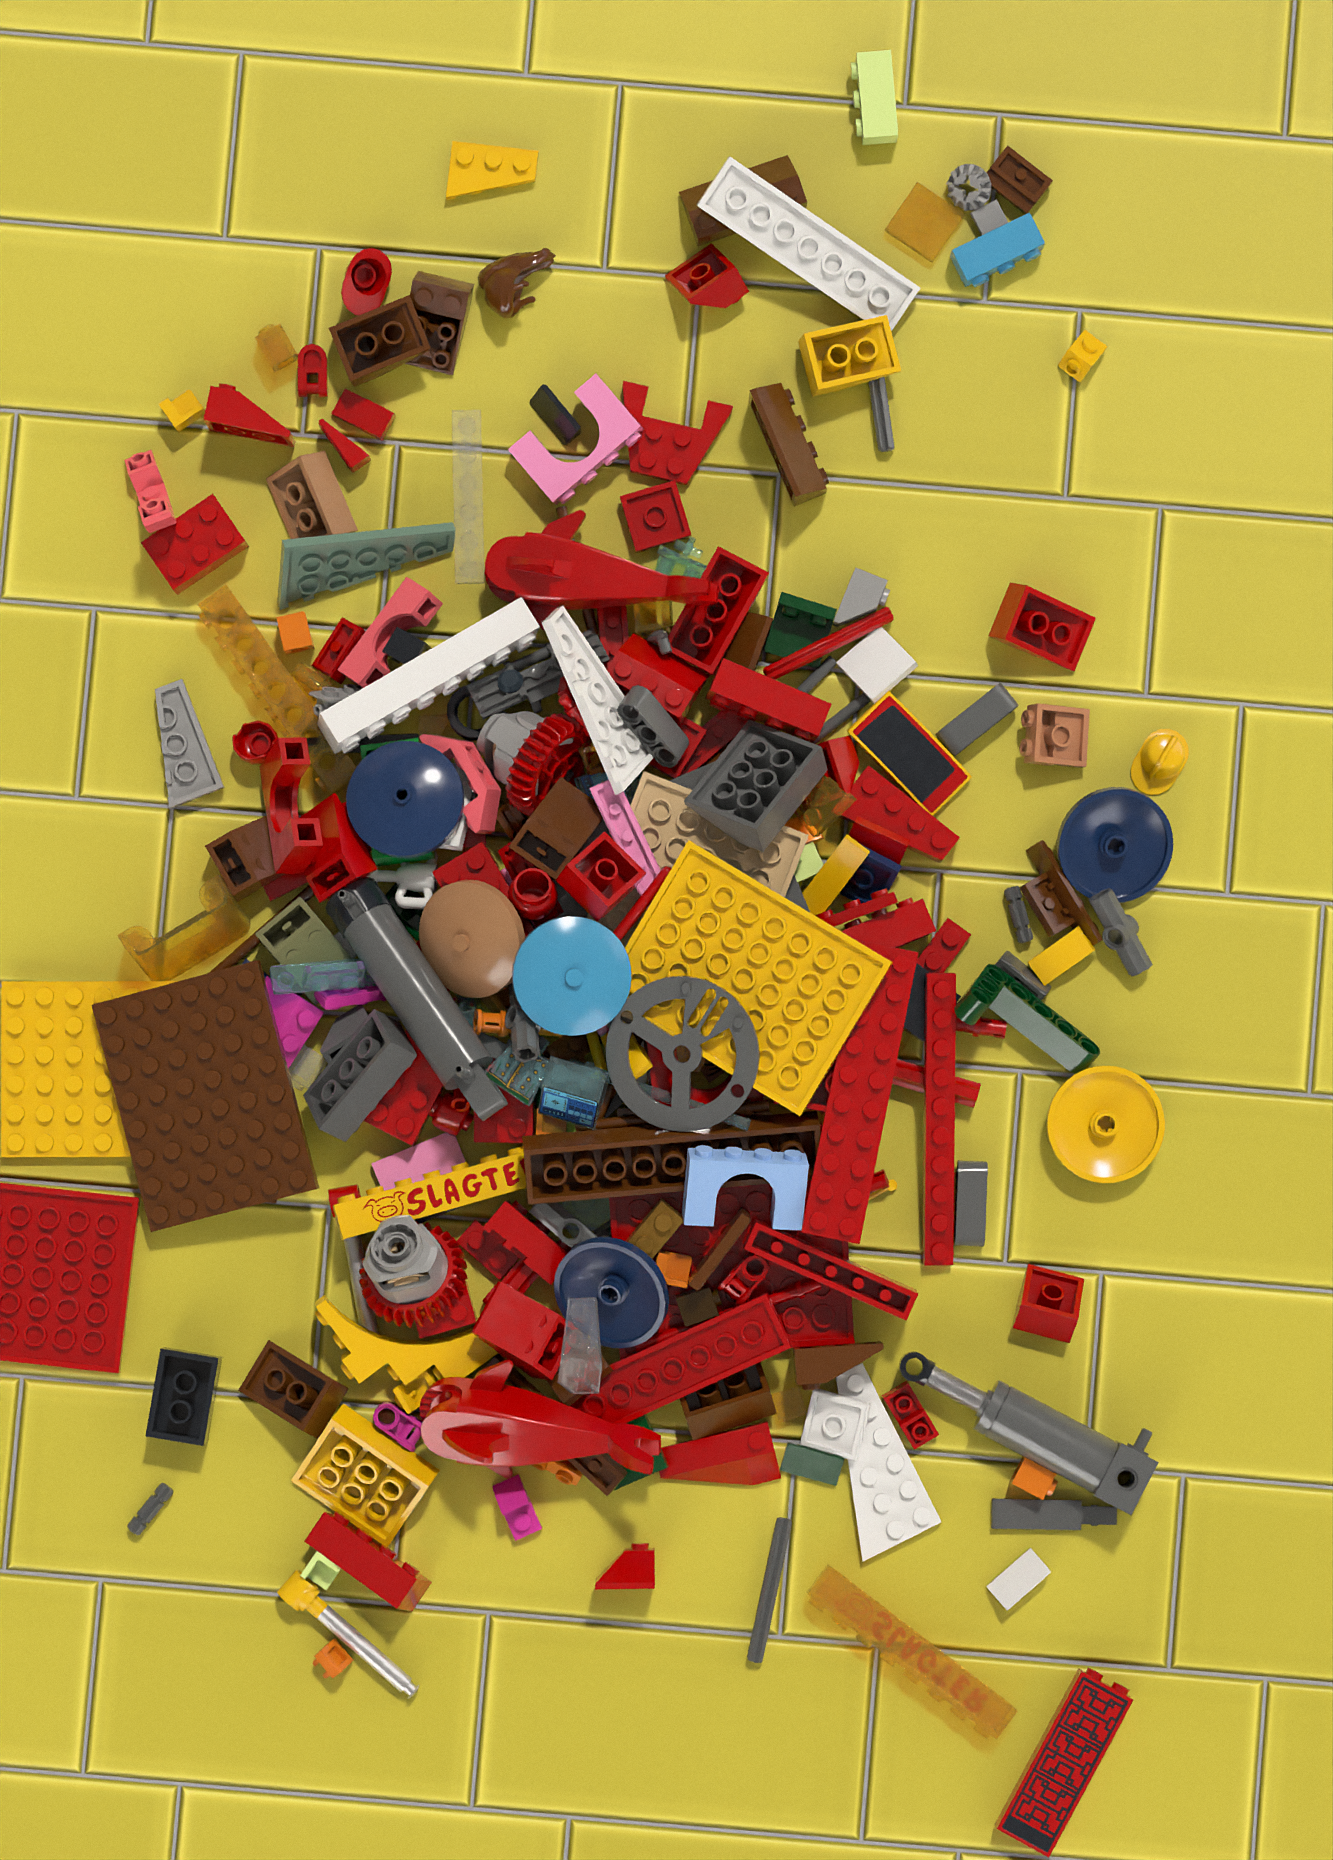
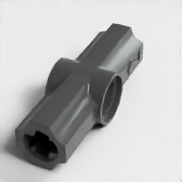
[1089,888,1153,977]
[505,983,541,1063]
[529,1202,598,1248]

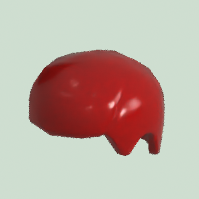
[232,720,278,765]

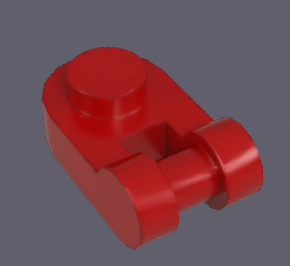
[298,344,328,397]

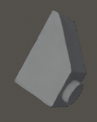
[833,567,890,627]

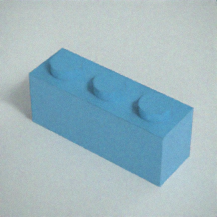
[950,212,1045,287]

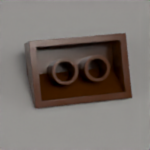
[680,1362,777,1440]

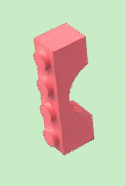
[338,577,443,689]

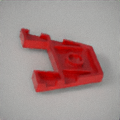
[622,381,733,485]

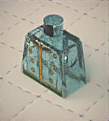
[485,1034,550,1108]

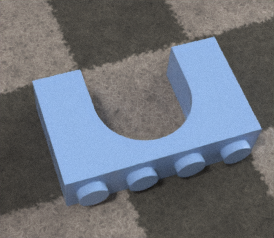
[682,1145,809,1230]

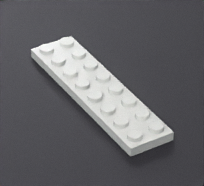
[697,156,920,331]

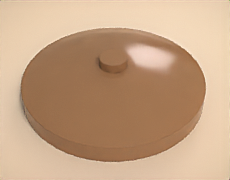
[419,880,525,998]

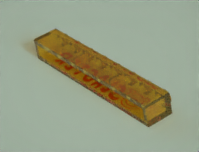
[807,1564,1018,1740]

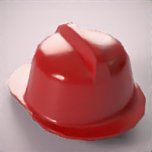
[341,248,392,316]

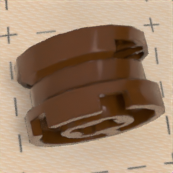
[497,798,528,841]

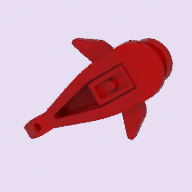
[484,510,720,631]
[419,1360,661,1479]

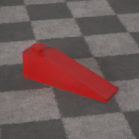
[659,1421,781,1485]

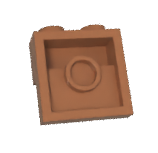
[1019,703,1090,768]

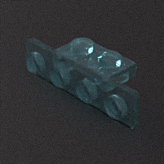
[269,958,377,995]

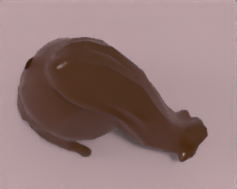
[478,248,556,319]

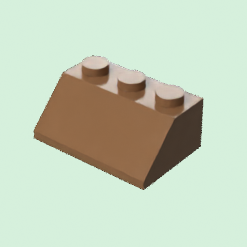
[266,451,358,539]

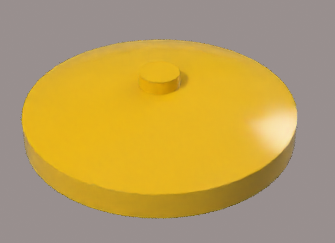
[1046,1066,1165,1183]

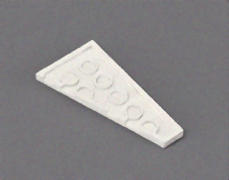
[836,1363,941,1561]

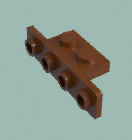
[1019,840,1103,946]

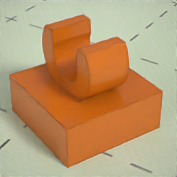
[312,1638,353,1678]

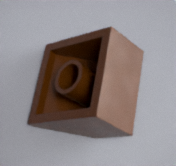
[720,612,773,671]

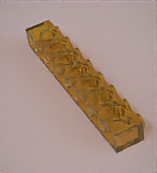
[198,585,356,794]

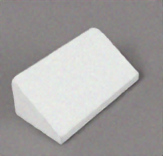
[986,1548,1051,1610]

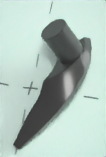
[644,630,672,655]

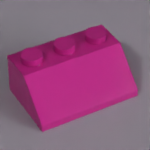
[265,976,324,1068]

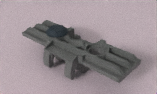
[466,628,610,719]

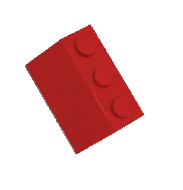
[607,633,709,726]

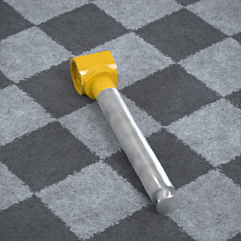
[277,1569,419,1698]

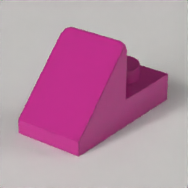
[492,1474,542,1541]

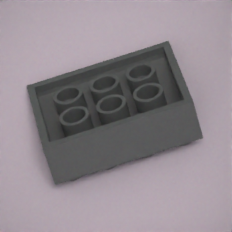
[684,719,828,852]

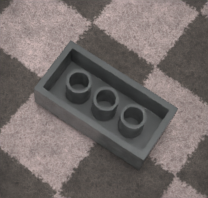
[303,1009,417,1142]

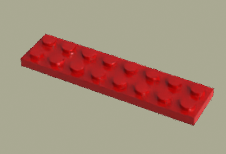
[559,1293,793,1424]

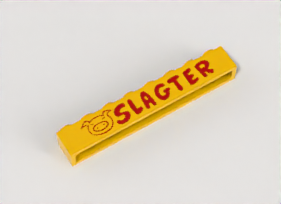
[332,1146,526,1240]

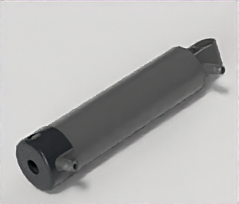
[325,877,508,1121]

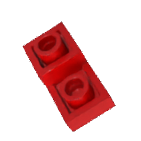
[881,1380,939,1450]

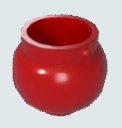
[508,868,558,920]

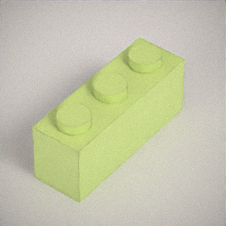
[851,50,898,145]

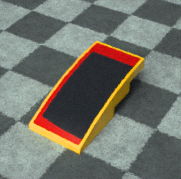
[846,691,972,816]

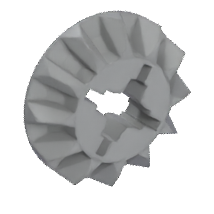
[946,164,991,211]

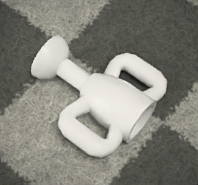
[367,850,438,909]

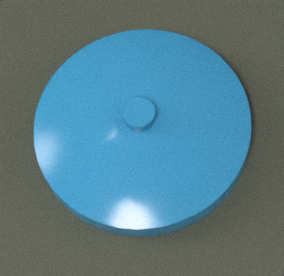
[512,916,631,1036]

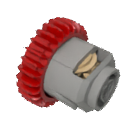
[477,711,592,816]
[359,1215,468,1328]

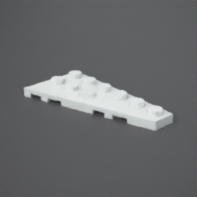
[542,606,653,795]

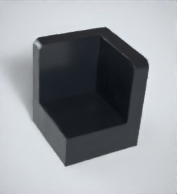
[382,627,432,664]

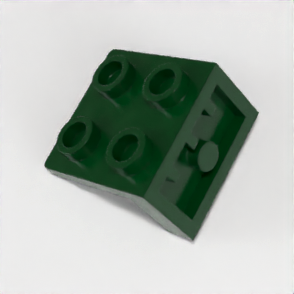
[764,592,837,668]

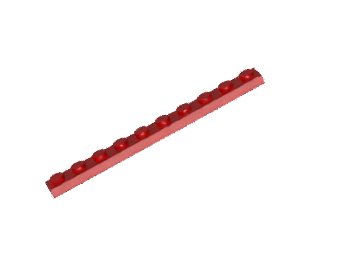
[922,973,956,1266]

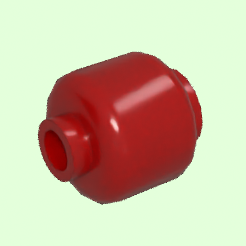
[429,1092,474,1136]

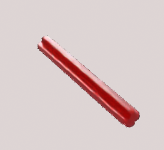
[763,607,894,680]

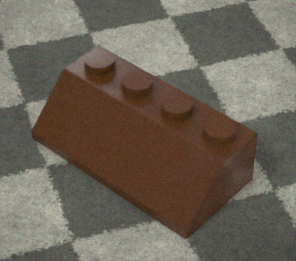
[679,155,807,247]
[749,383,829,507]

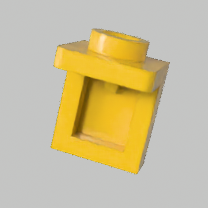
[1058,330,1108,382]
[393,1368,438,1414]

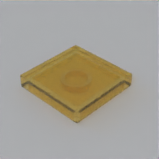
[885,182,965,263]

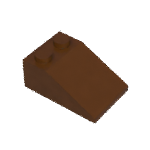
[329,295,431,387]
[238,1340,349,1439]
[793,1341,884,1390]

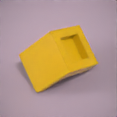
[159,390,205,433]

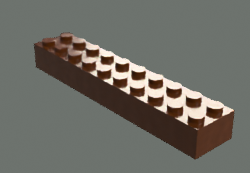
[522,1111,821,1205]

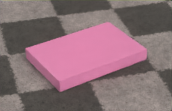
[371,1133,466,1191]

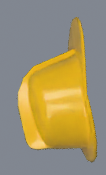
[1131,729,1189,795]

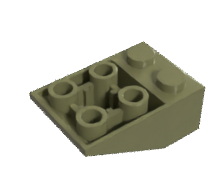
[255,896,360,1005]

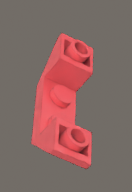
[124,450,177,533]
[419,734,501,834]

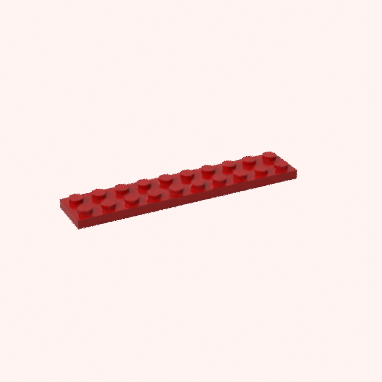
[801,940,919,1244]

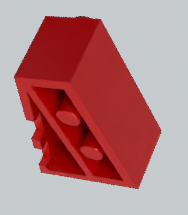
[483,1200,572,1285]

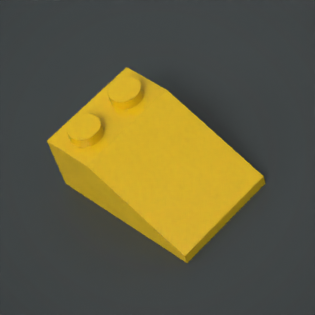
[798,315,901,397]

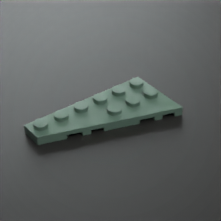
[277,522,456,610]

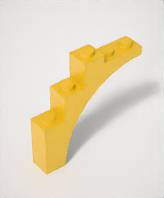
[314,1295,498,1386]

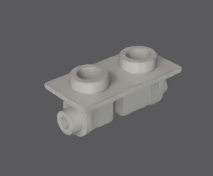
[309,684,361,717]

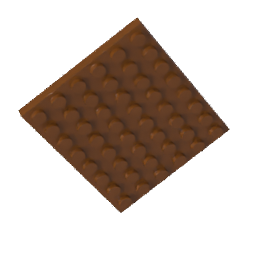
[92,960,319,1232]

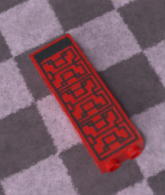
[994,1667,1133,1858]

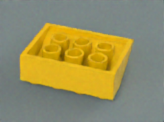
[291,1403,440,1547]

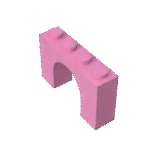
[508,373,643,505]

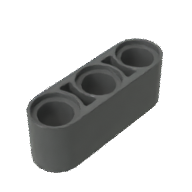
[935,683,1019,757]
[617,685,689,768]
[954,1160,988,1247]

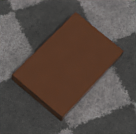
[689,1207,751,1290]

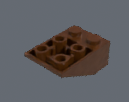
[405,271,475,375]
[508,777,603,883]
[205,815,285,901]

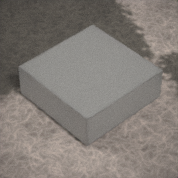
[970,199,1008,236]

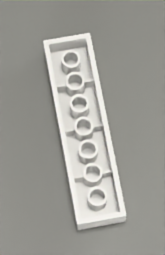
[317,597,540,754]

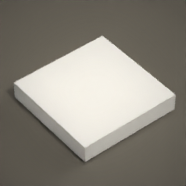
[836,627,918,704]
[800,1389,871,1461]

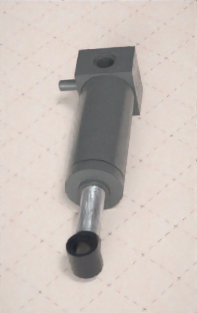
[899,1351,1159,1515]

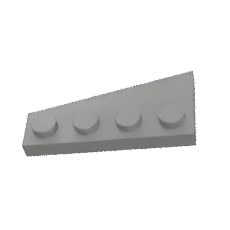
[155,679,225,809]

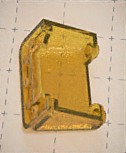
[117,874,251,981]

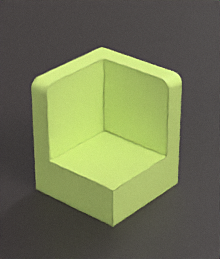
[300,1551,341,1590]

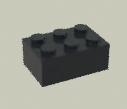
[145,1347,222,1446]

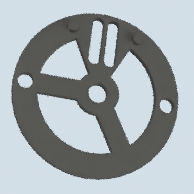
[606,976,760,1132]

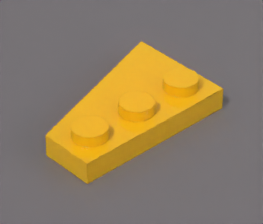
[446,141,539,200]

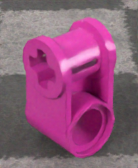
[373,1402,423,1452]

